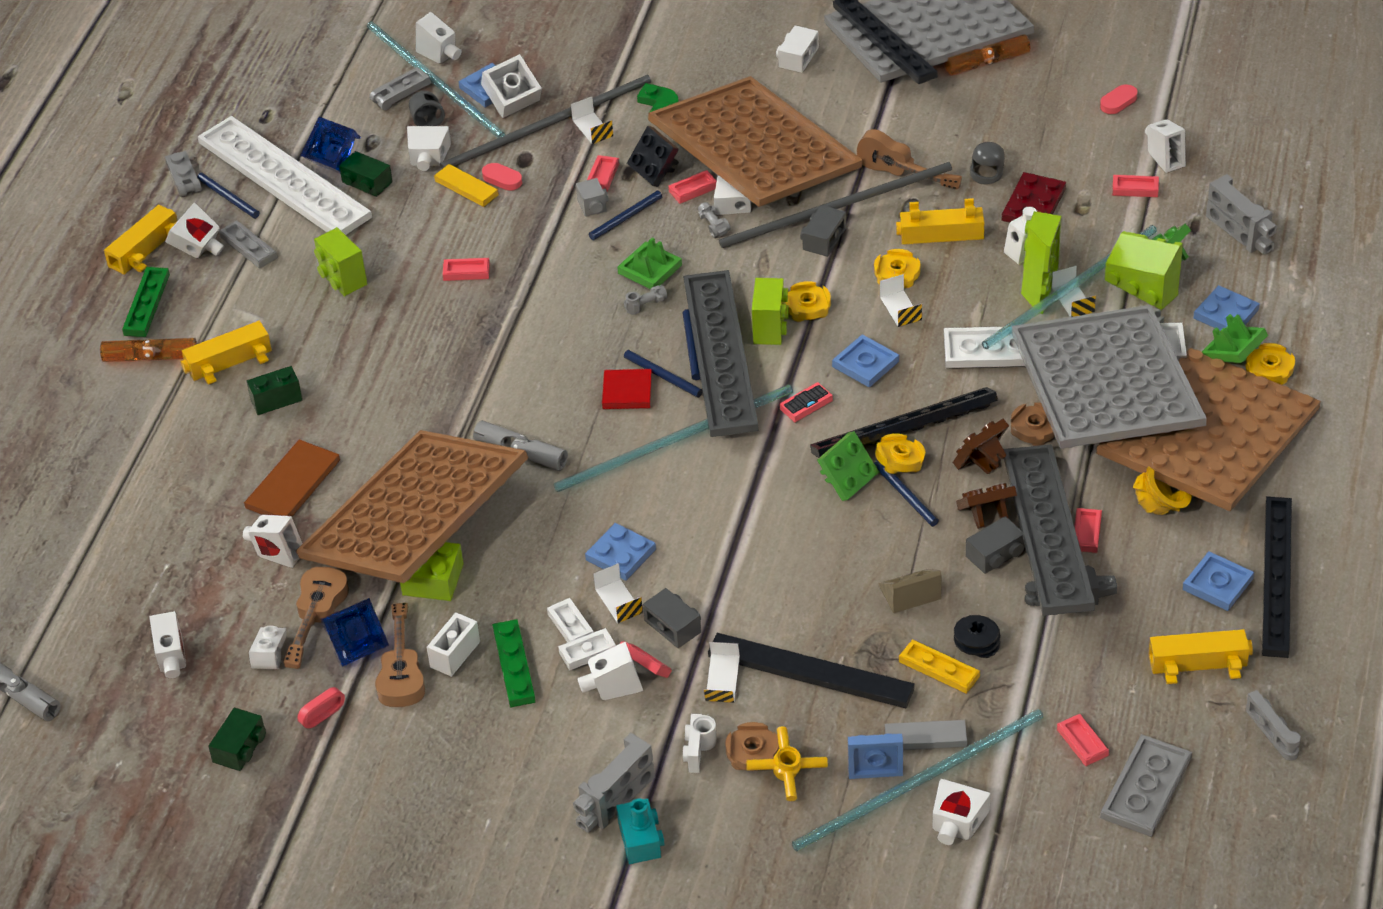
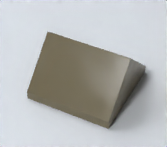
[879,569,941,613]

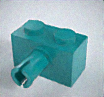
[616,798,665,864]

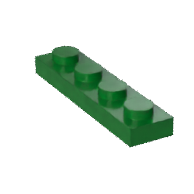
[122,267,170,337]
[492,619,536,708]

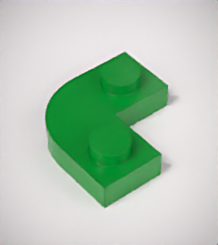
[637,83,679,112]

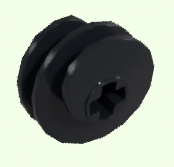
[954,615,1001,658]

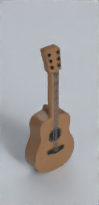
[857,129,962,190]
[283,567,349,669]
[375,603,425,707]

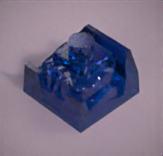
[300,116,361,174]
[320,598,389,667]

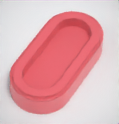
[1100,84,1138,114]
[482,163,522,191]
[297,687,345,729]

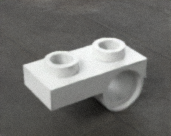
[249,626,287,669]
[683,714,717,773]

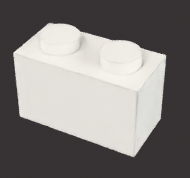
[776,26,819,73]
[427,612,480,677]

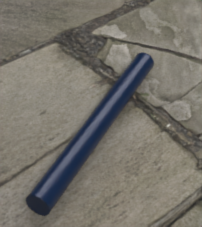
[197,172,260,219]
[589,190,662,240]
[682,309,700,381]
[624,350,703,398]
[874,460,939,527]

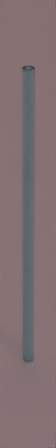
[367,21,505,138]
[982,225,1157,349]
[553,384,793,492]
[792,709,1043,852]

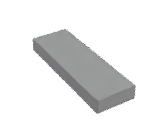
[219,220,278,269]
[885,720,967,750]

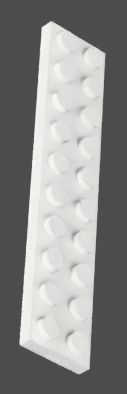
[198,116,372,235]
[944,323,1187,368]

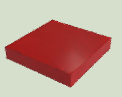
[602,369,652,409]

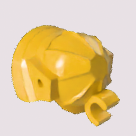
[1133,466,1192,515]

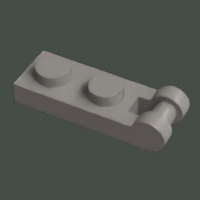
[370,67,431,111]
[165,151,202,197]
[1246,690,1301,761]

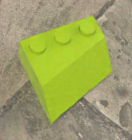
[1021,211,1061,314]
[1105,231,1183,310]

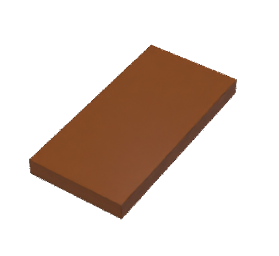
[244,439,340,517]

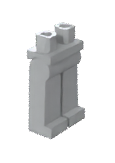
[1206,174,1277,255]
[573,732,655,833]

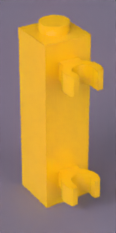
[896,198,984,244]
[104,205,177,275]
[180,320,272,384]
[1148,629,1253,684]

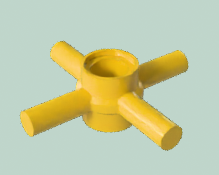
[746,726,828,801]

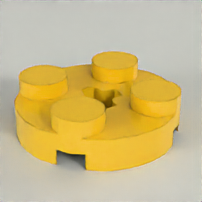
[874,249,920,288]
[785,281,831,322]
[1245,343,1295,385]
[875,434,926,474]

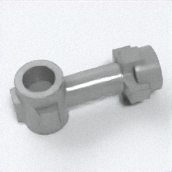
[698,202,731,238]
[624,285,667,315]

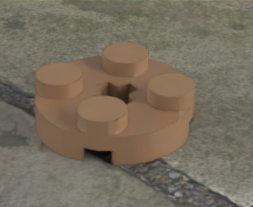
[1011,402,1055,446]
[725,722,779,771]

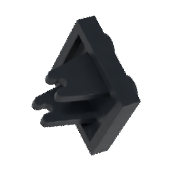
[627,126,679,187]

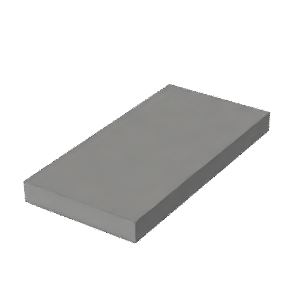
[1100,734,1192,837]

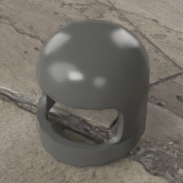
[408,91,445,126]
[970,142,1005,184]

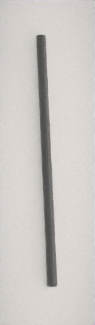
[440,75,651,169]
[719,162,952,248]

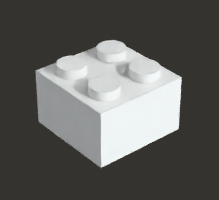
[481,54,542,118]

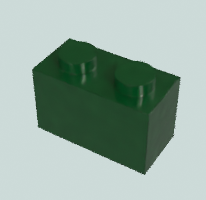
[339,151,393,197]
[246,366,303,415]
[208,707,266,771]

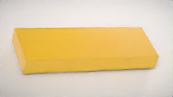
[434,164,499,207]
[899,639,980,694]

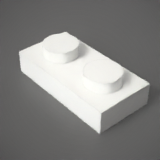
[547,598,593,643]
[558,628,616,671]

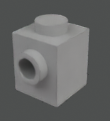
[576,178,609,217]

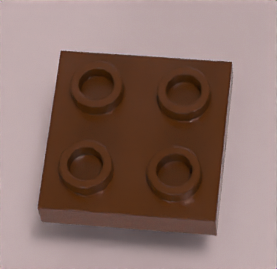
[952,418,1009,474]
[956,483,1017,529]

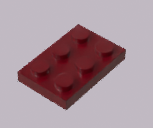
[1001,172,1066,223]

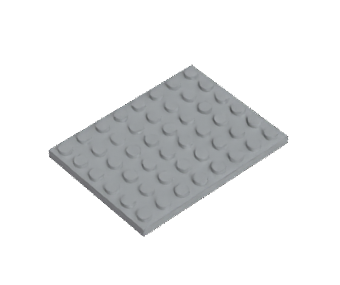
[824,0,1034,83]
[1012,305,1207,449]

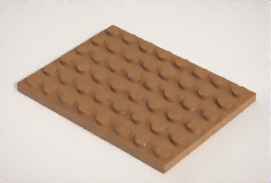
[648,76,863,207]
[1096,348,1321,511]
[296,430,528,583]

